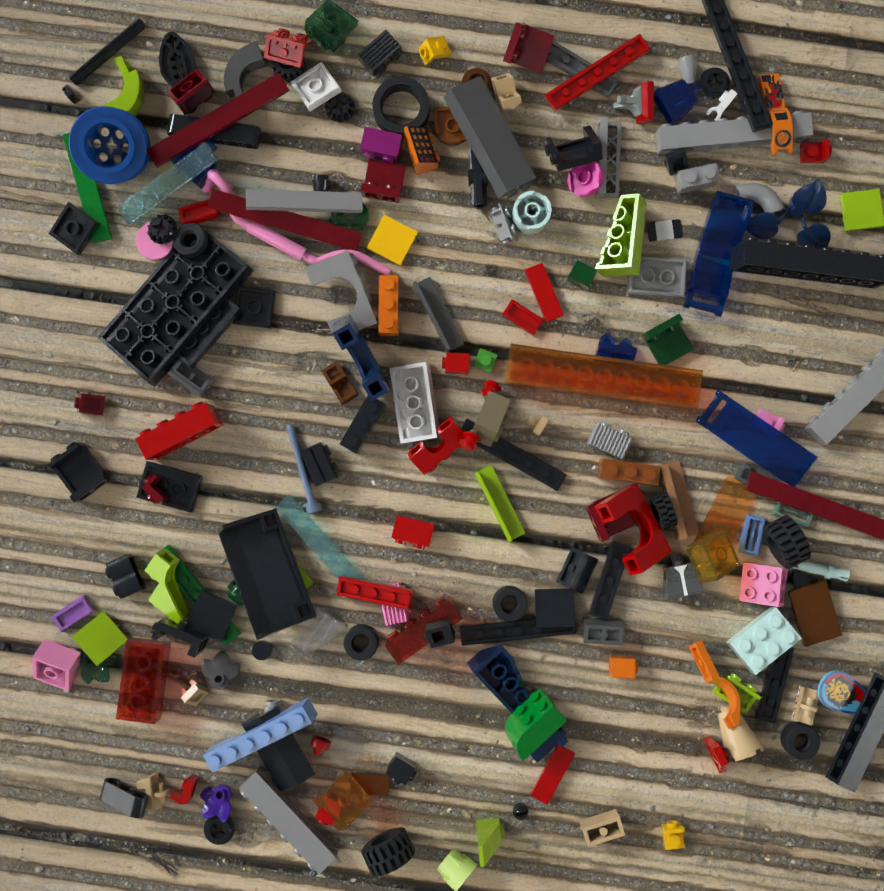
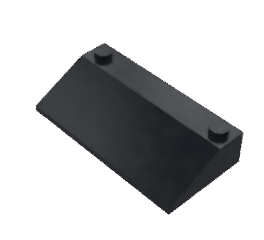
[217,508,317,640]

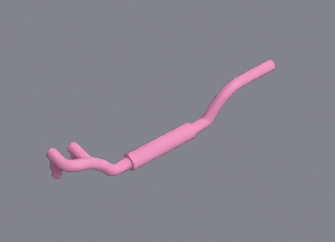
[203,169,391,275]

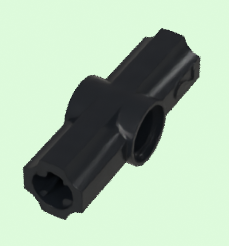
[468,149,488,208]

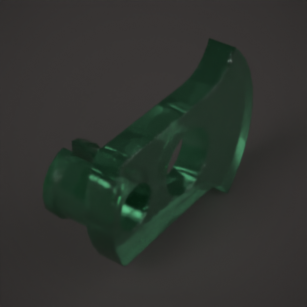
[329,203,369,230]

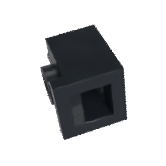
[423,616,455,648]

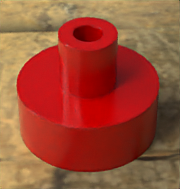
[310,735,331,756]

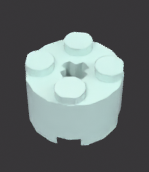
[512,191,552,234]

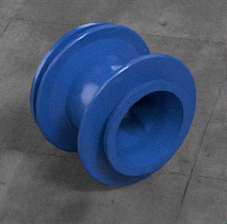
[69,106,151,184]

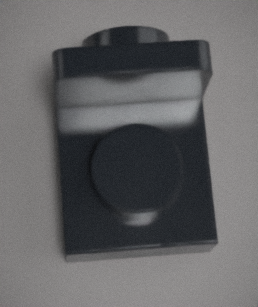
[664,148,688,176]

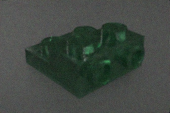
[304,0,359,52]

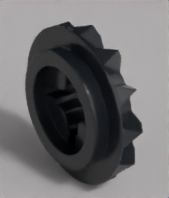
[699,67,730,99]
[325,92,355,123]
[147,214,177,244]
[204,815,235,845]

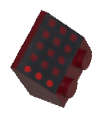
[167,69,215,115]

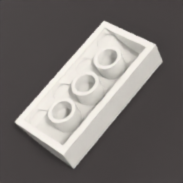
[389,362,441,444]

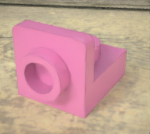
[751,409,785,436]

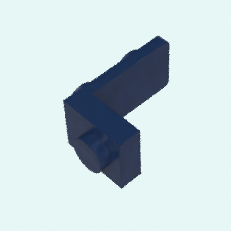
[531,727,568,762]

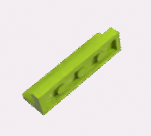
[474,465,525,543]

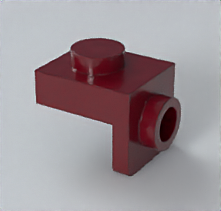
[142,474,168,504]

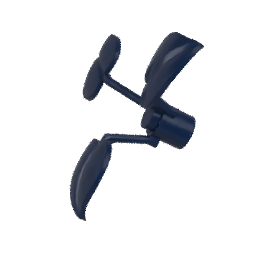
[743,179,831,249]

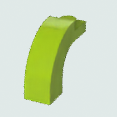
[102,56,145,116]

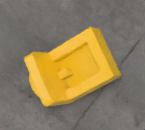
[418,36,452,65]

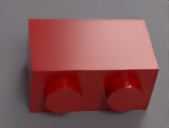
[391,515,434,550]

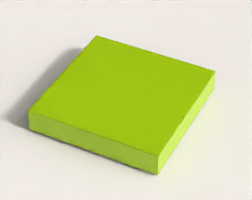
[840,188,884,232]
[72,611,129,667]

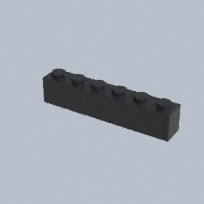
[825,672,884,792]

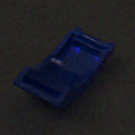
[683,190,754,317]
[695,389,818,487]

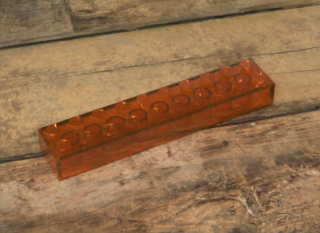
[504,344,703,410]

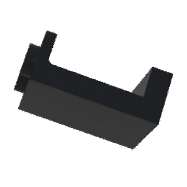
[544,125,603,171]
[47,442,111,503]
[151,617,209,658]

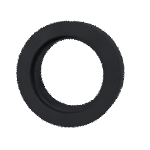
[372,77,430,139]

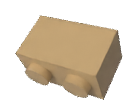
[579,809,625,847]

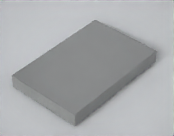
[627,256,687,298]

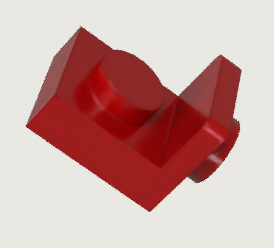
[800,139,832,163]
[169,774,199,804]

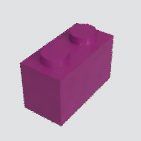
[360,127,403,163]

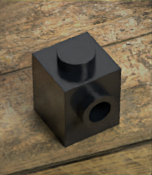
[386,751,417,785]

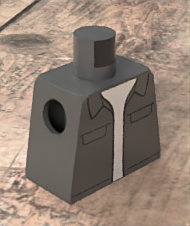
[663,552,704,599]

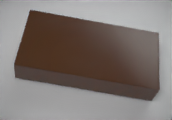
[350,772,390,796]

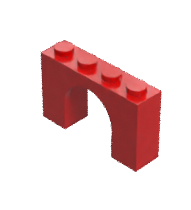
[594,483,672,576]

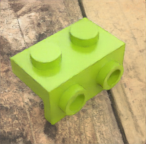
[712,672,762,714]

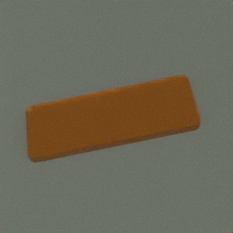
[691,477,757,565]

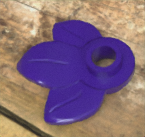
[200,784,232,823]

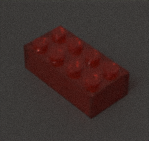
[385,595,463,665]
[116,637,171,724]

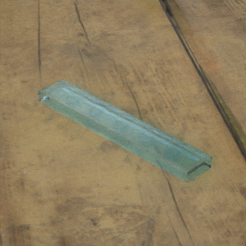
[117,142,218,224]
[275,494,365,580]

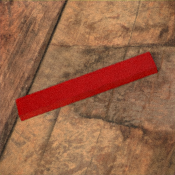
[545,34,650,112]

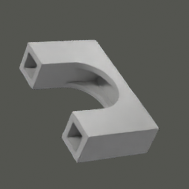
[305,250,379,340]

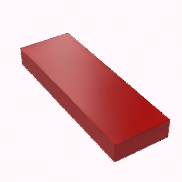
[524,263,564,323]
[530,744,575,805]

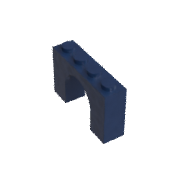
[332,314,389,401]

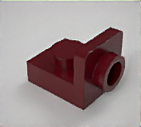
[74,393,105,415]

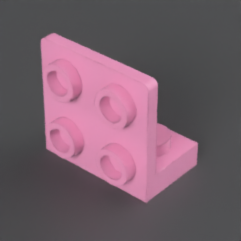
[740,563,788,607]

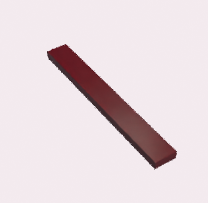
[147,73,289,168]
[207,188,363,251]
[745,472,884,541]

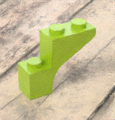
[145,548,190,624]

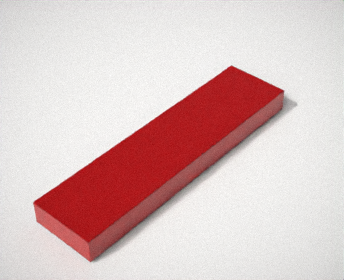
[336,575,414,610]

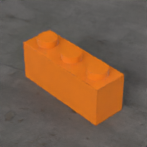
[378,275,399,336]

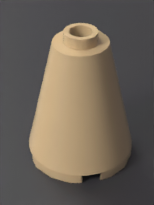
[718,705,764,763]

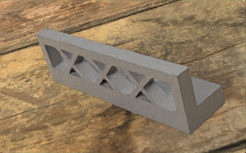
[595,117,621,199]

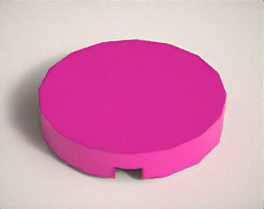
[567,161,604,197]

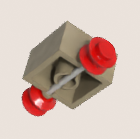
[459,380,511,452]

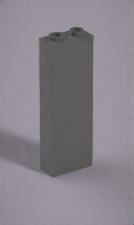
[443,76,536,199]

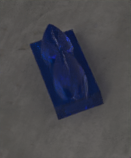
[595,332,637,364]

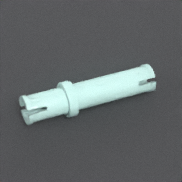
[792,560,850,582]

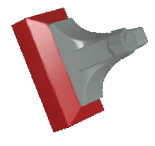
[613,80,654,125]

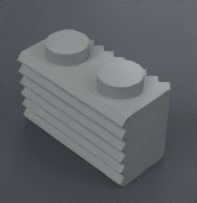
[674,163,720,195]
[586,421,633,460]

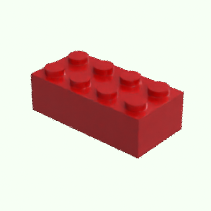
[135,401,224,460]

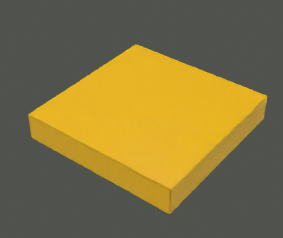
[367,215,418,267]

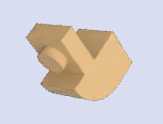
[491,73,522,112]

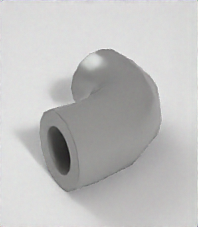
[735,183,785,214]

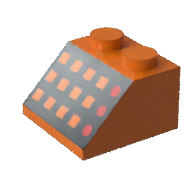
[404,126,440,175]

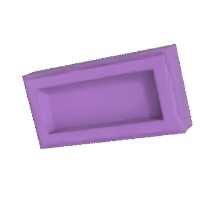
[51,595,96,632]

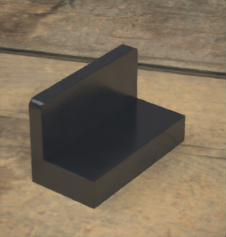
[556,547,598,594]

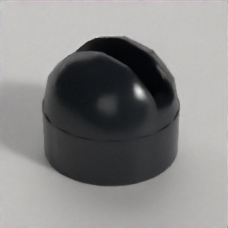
[513,803,528,820]

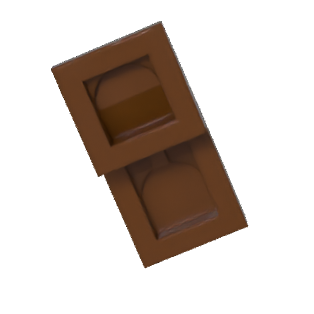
[321,361,359,406]

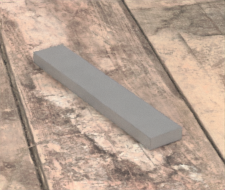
[246,189,363,213]

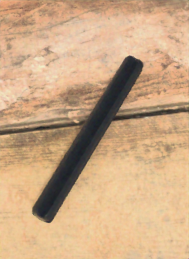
[69,18,146,86]

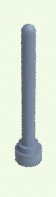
[287,424,322,514]

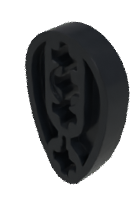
[159,32,198,87]

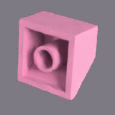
[32,639,81,691]

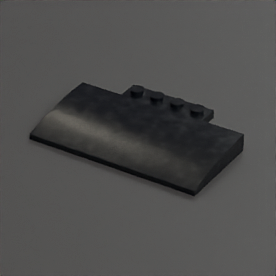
[97,224,254,387]

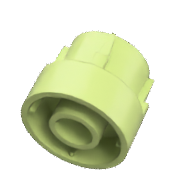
[437,848,477,891]

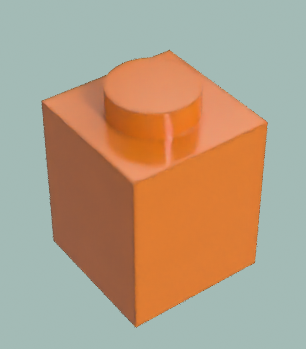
[609,655,638,679]

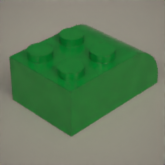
[505,688,567,761]

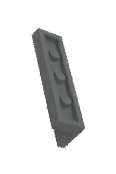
[413,277,464,352]

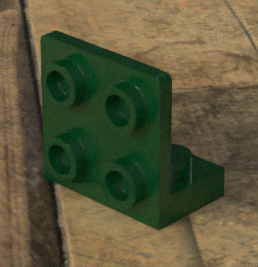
[642,313,694,368]

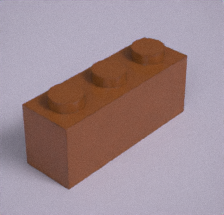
[597,459,661,486]

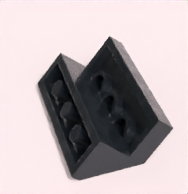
[241,706,315,791]

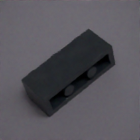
[340,395,386,454]

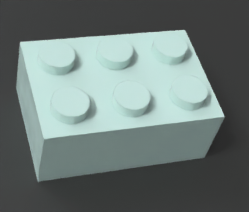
[726,606,802,675]

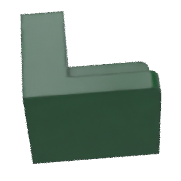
[568,260,597,291]

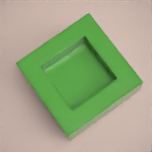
[473,348,498,373]

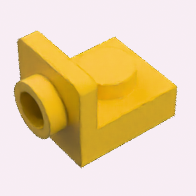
[661,820,685,850]

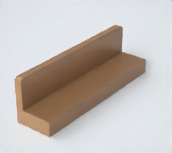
[658,460,699,540]

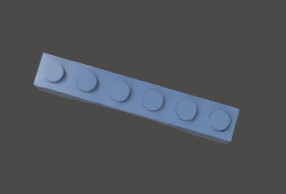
[203,697,318,772]

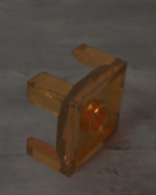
[313,771,373,831]

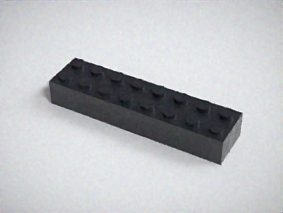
[729,238,884,289]

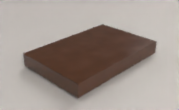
[787,580,842,647]

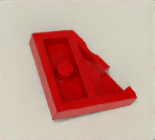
[703,736,728,774]

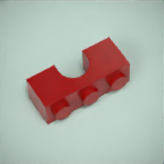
[407,416,465,475]

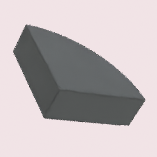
[734,462,752,485]

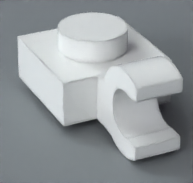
[707,89,738,121]

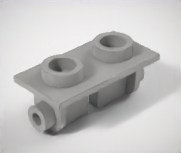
[490,203,518,245]

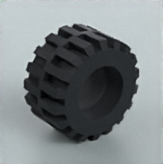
[763,515,811,569]
[361,827,415,876]

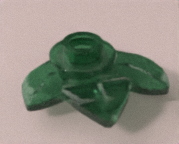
[80,652,117,684]

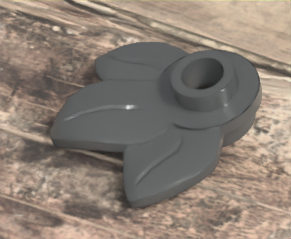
[201,650,240,690]

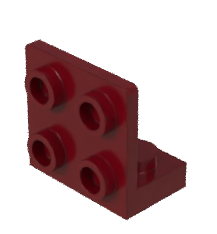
[503,22,555,73]
[361,159,406,203]
[584,492,634,542]

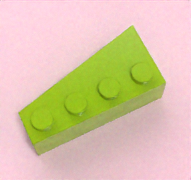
[595,194,647,277]

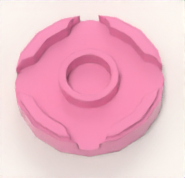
[136,223,174,261]

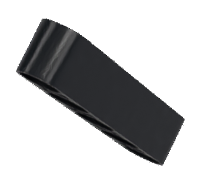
[167,114,261,149]

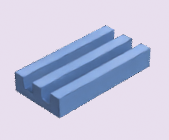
[738,514,766,556]

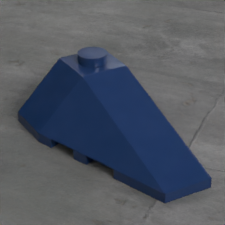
[467,645,529,713]

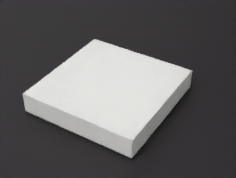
[290,62,342,112]

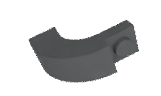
[224,41,266,99]

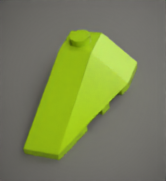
[476,818,505,867]

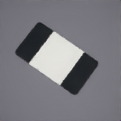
[647,219,682,242]

